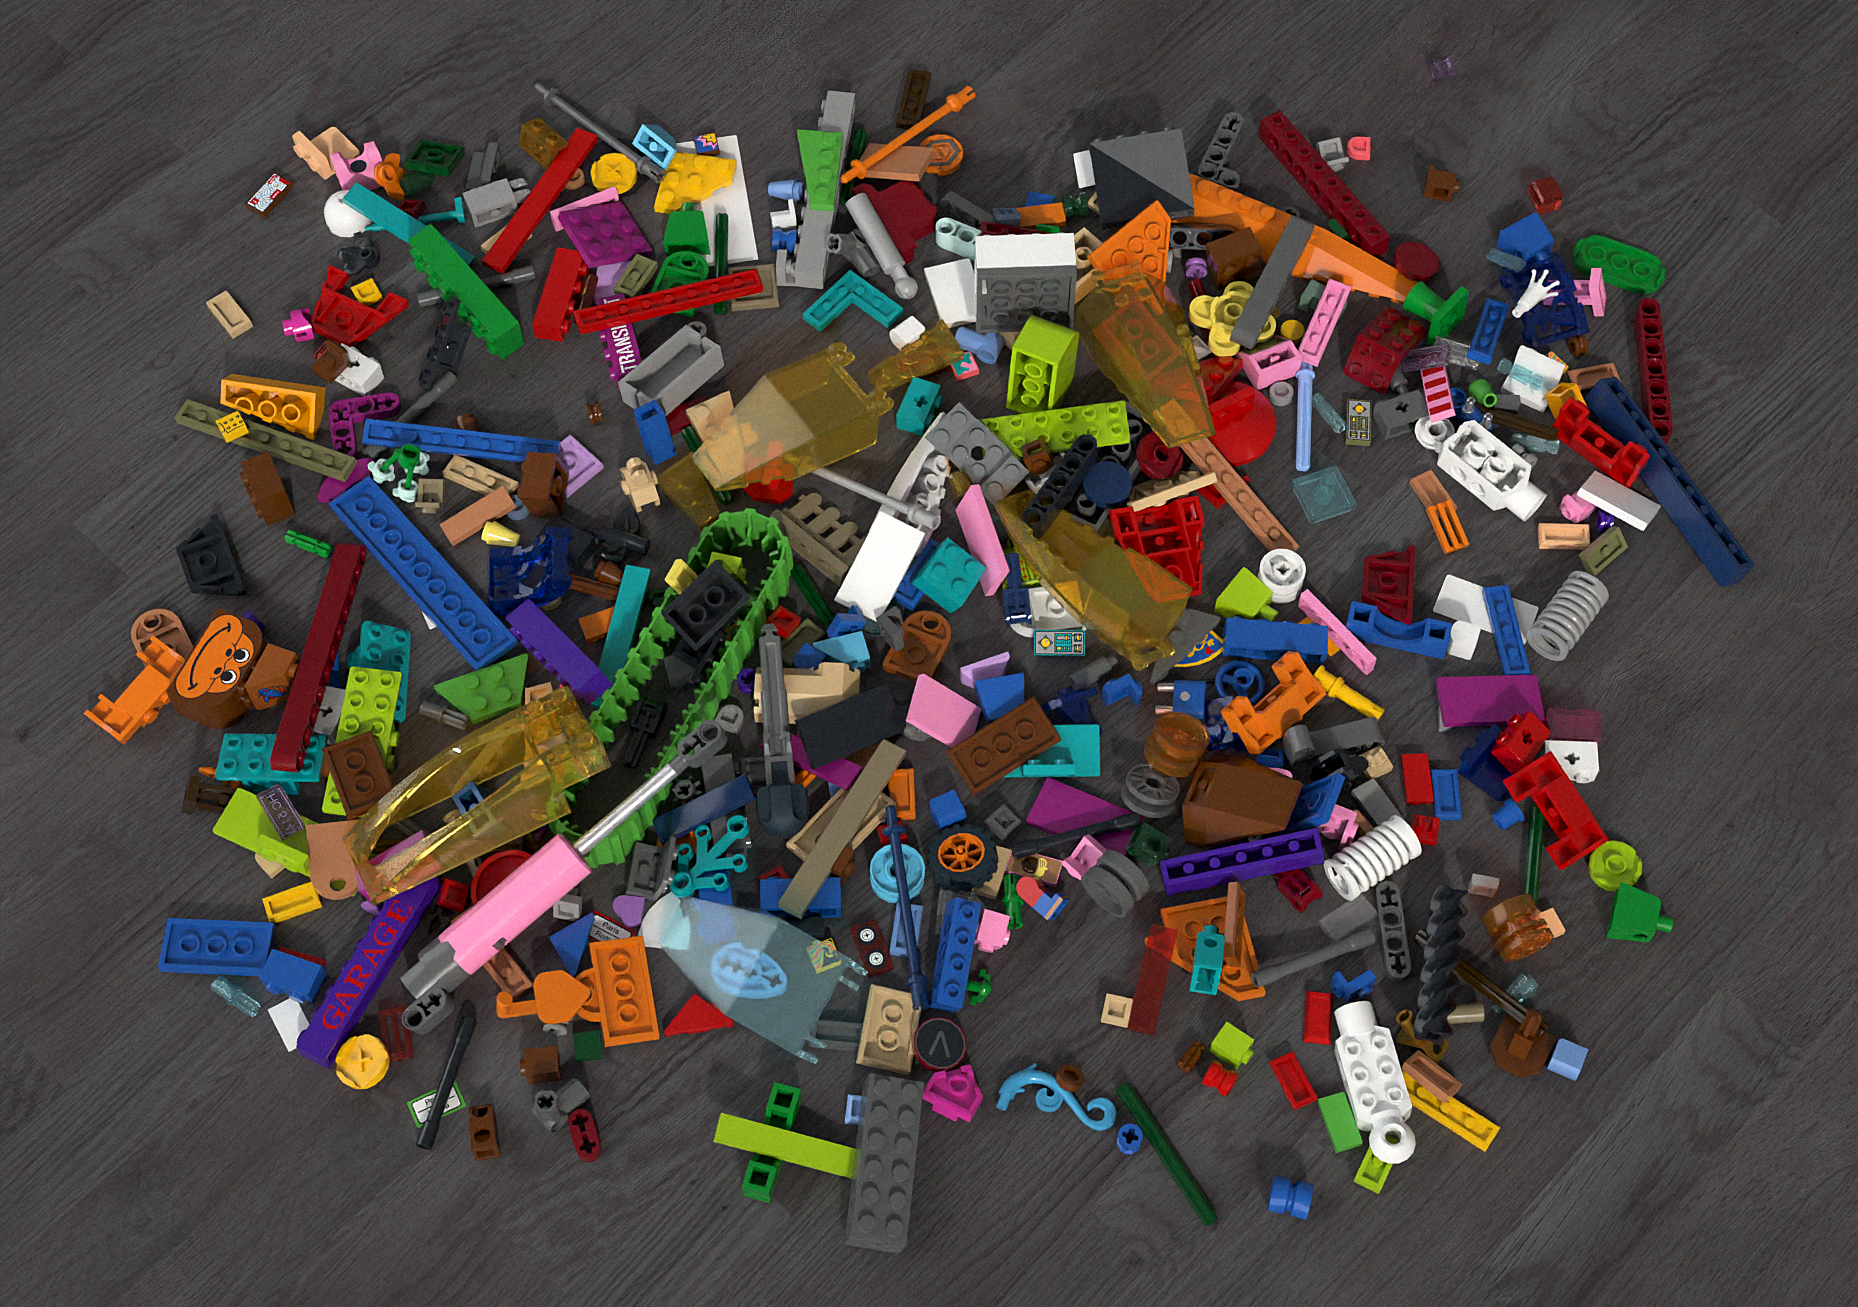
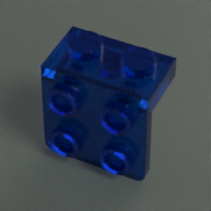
[1458,724,1515,801]

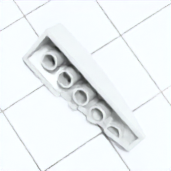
[869,412,951,557]

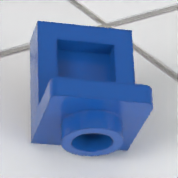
[1101,674,1143,706]
[1331,969,1376,1004]

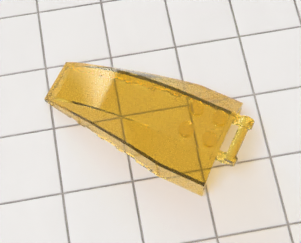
[1077,259,1215,448]
[995,489,1192,671]

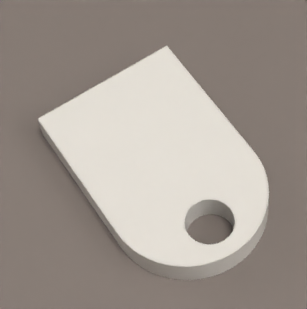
[1010,582,1087,637]

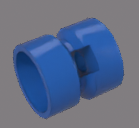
[1267,1175,1314,1220]

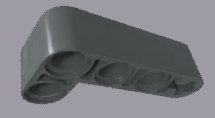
[1197,112,1244,192]
[1282,717,1386,770]

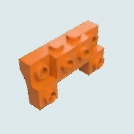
[84,635,186,745]
[1220,651,1326,755]

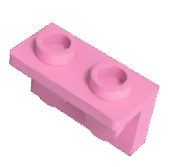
[1318,804,1359,853]

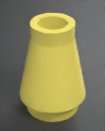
[481,521,520,548]

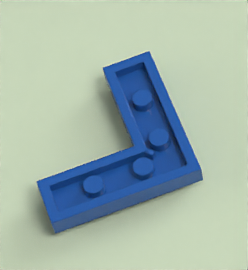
[849,539,940,611]

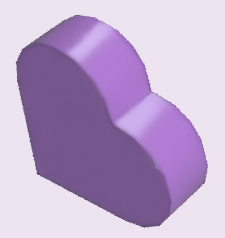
[613,895,646,928]

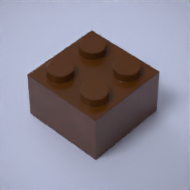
[1206,227,1262,291]
[239,451,295,526]
[517,452,569,519]

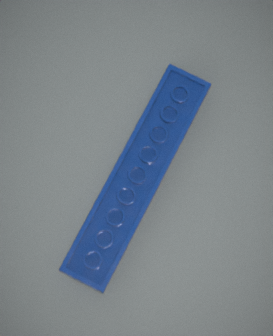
[328,476,518,671]

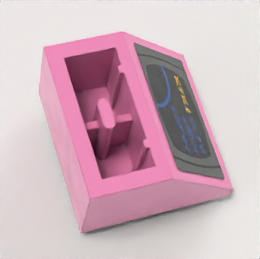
[1235,335,1302,390]

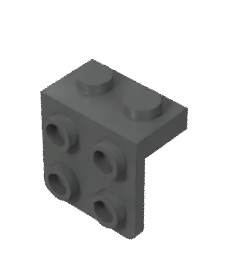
[625,835,679,901]

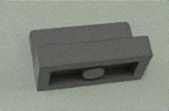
[466,142,501,191]

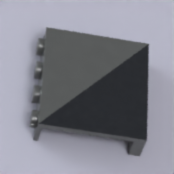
[1089,127,1195,230]

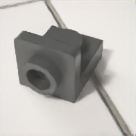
[876,606,905,652]

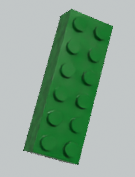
[408,224,524,361]

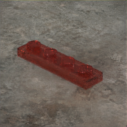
[1127,924,1178,1036]

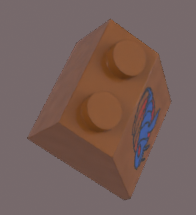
[245,643,300,711]

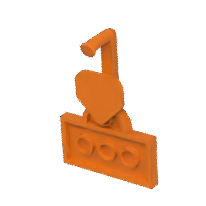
[496,936,659,1047]

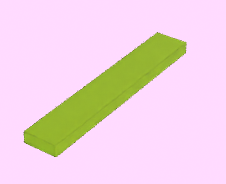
[713,1113,856,1179]

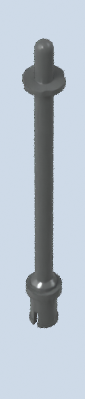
[534,83,666,183]

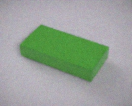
[1317,1092,1363,1153]

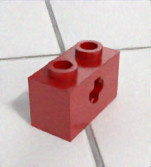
[1491,710,1551,773]

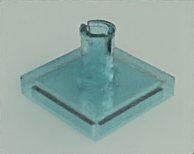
[1291,465,1357,524]

